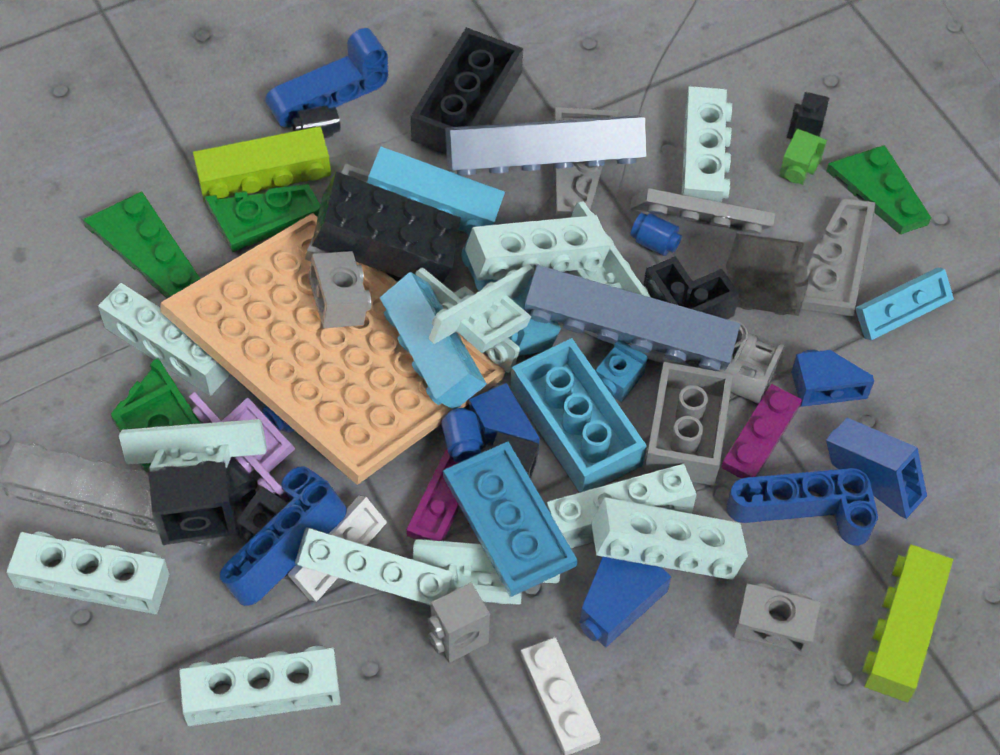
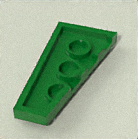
[83,191,201,299]

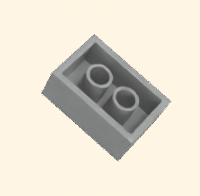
[644,362,733,486]

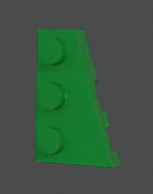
[826,145,931,235]
[205,184,320,252]

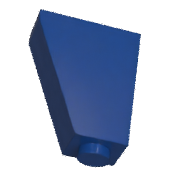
[826,418,927,519]
[579,556,671,648]

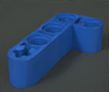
[265,28,389,128]
[220,466,347,606]
[727,468,878,546]

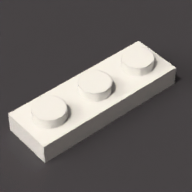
[288,496,387,602]
[520,637,601,755]

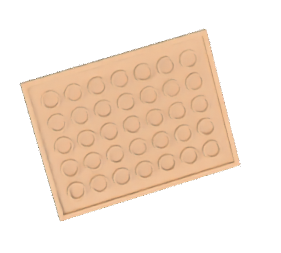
[160,213,505,485]

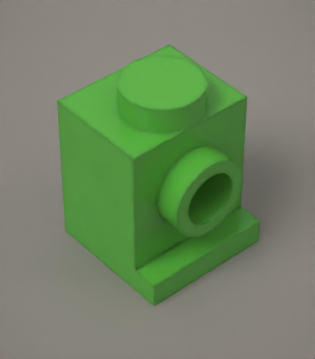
[779,129,827,185]

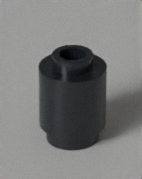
[291,105,341,138]
[227,457,258,506]

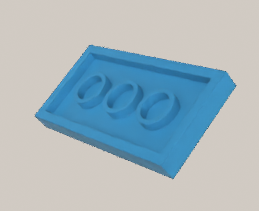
[443,442,578,597]

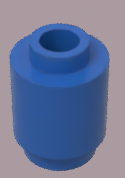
[630,213,682,256]
[441,408,483,463]

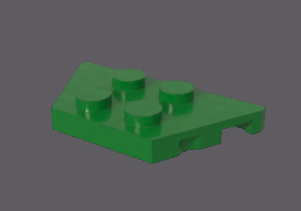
[111,358,201,474]

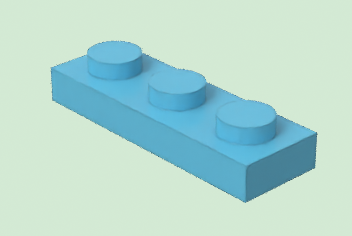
[855,267,954,340]

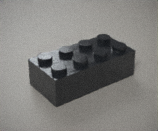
[410,27,523,154]
[311,171,461,283]

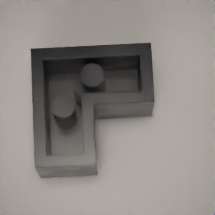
[643,256,740,319]

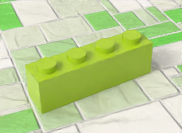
[193,126,331,202]
[862,544,954,703]

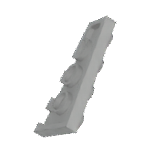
[554,107,618,219]
[630,188,775,234]
[787,199,875,316]

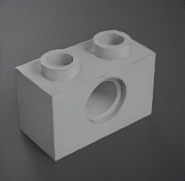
[308,251,371,328]
[428,582,490,663]
[734,583,821,657]

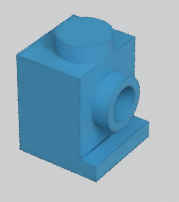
[595,340,647,402]

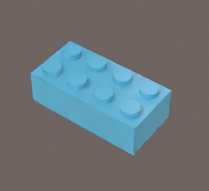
[510,338,647,493]

